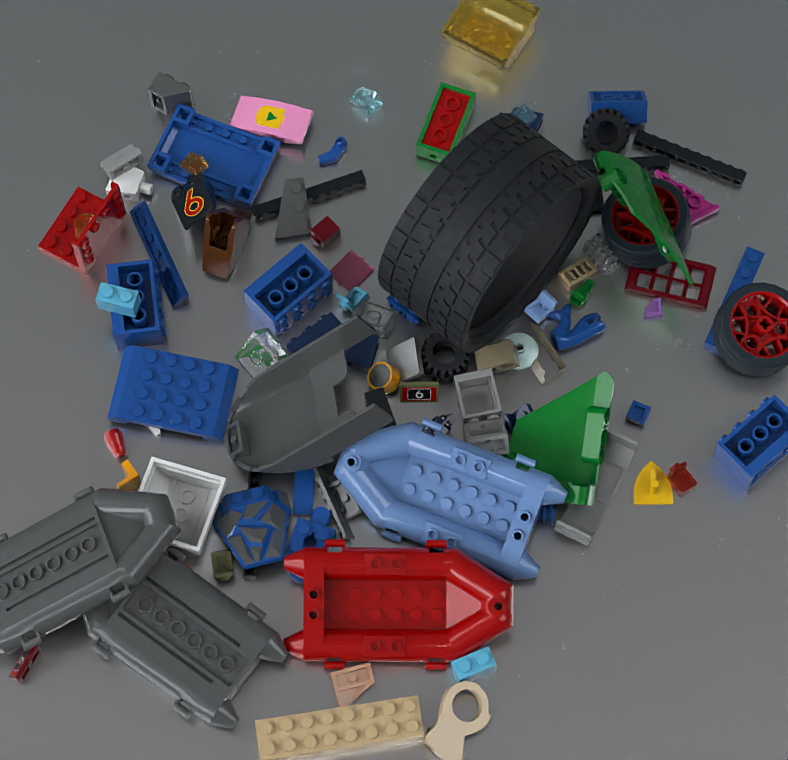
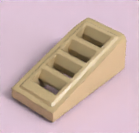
[557,257,599,292]

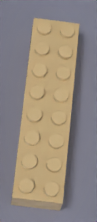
[255,695,424,760]

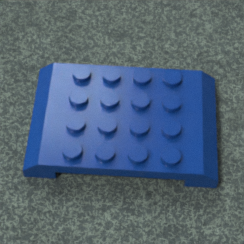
[147,103,281,208]
[107,345,239,443]

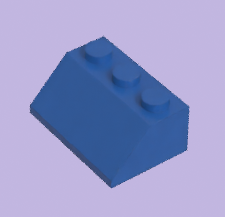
[588,90,648,126]

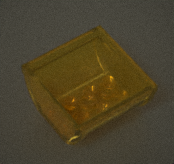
[440,0,541,73]

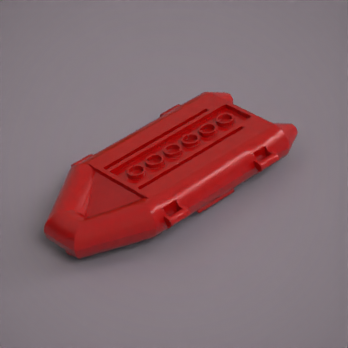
[283,539,514,670]

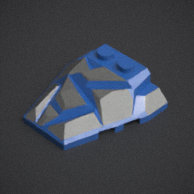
[212,485,291,569]

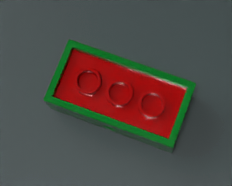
[416,82,476,163]

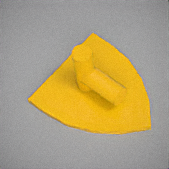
[633,461,673,505]

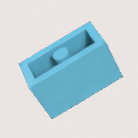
[95,282,141,318]
[451,646,497,683]

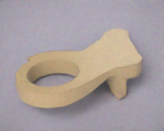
[424,681,492,760]

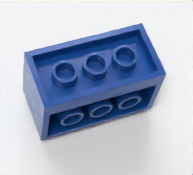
[244,243,333,337]
[106,259,166,350]
[713,394,788,490]

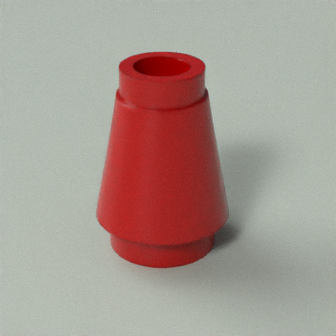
[104,428,127,459]

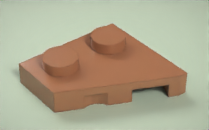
[330,662,375,707]

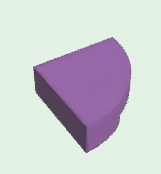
[644,297,663,319]

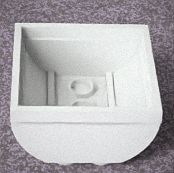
[138,457,227,557]

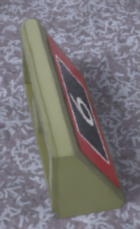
[400,382,439,403]

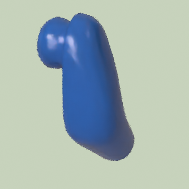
[318,136,347,165]

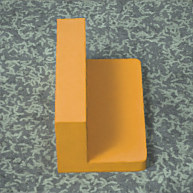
[116,459,141,491]

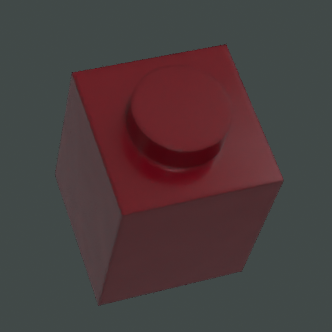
[310,215,341,250]

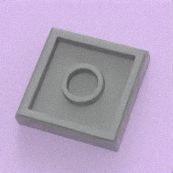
[386,337,424,386]

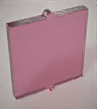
[330,250,374,292]

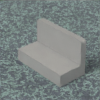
[100,144,144,180]

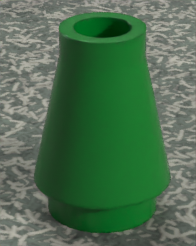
[569,279,595,307]

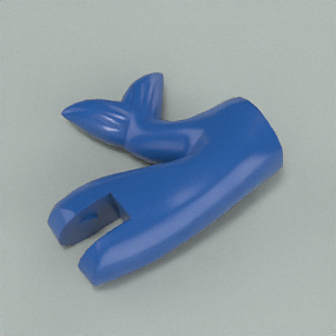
[548,304,606,350]

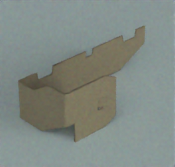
[530,322,566,385]

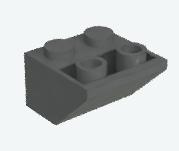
[148,72,194,115]

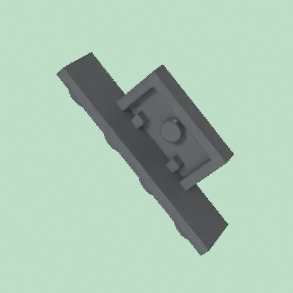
[312,467,363,540]

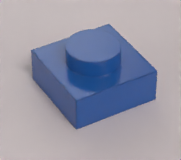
[625,400,651,426]

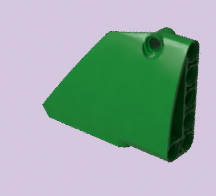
[593,151,693,285]
[501,371,615,506]

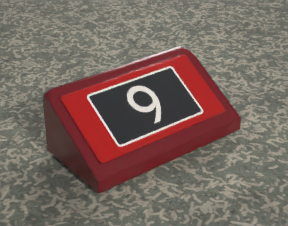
[9,644,42,684]

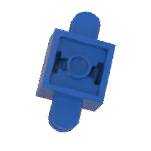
[284,506,337,583]

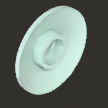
[505,333,539,369]

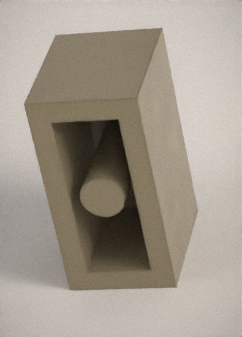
[474,339,520,374]

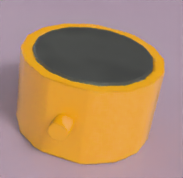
[367,362,401,394]

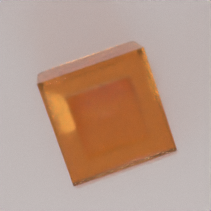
[179,152,208,175]

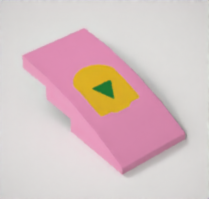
[230,96,314,144]

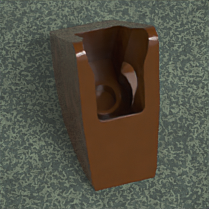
[202,206,251,278]

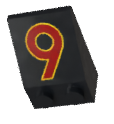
[171,172,216,231]

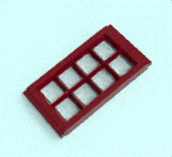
[624,259,717,310]

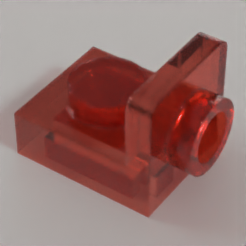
[667,461,698,496]

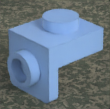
[524,290,558,323]

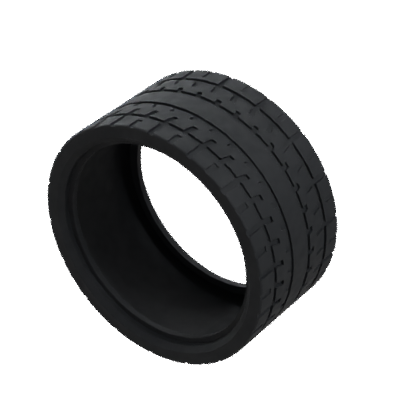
[378,113,600,353]

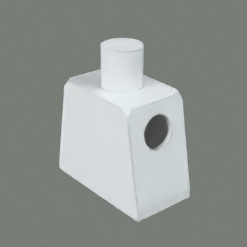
[105,167,154,202]

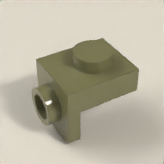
[211,549,234,581]

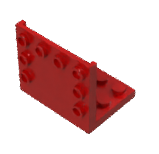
[38,181,127,274]

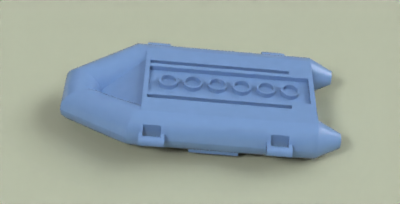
[334,418,568,580]

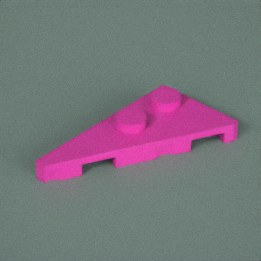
[654,170,720,224]

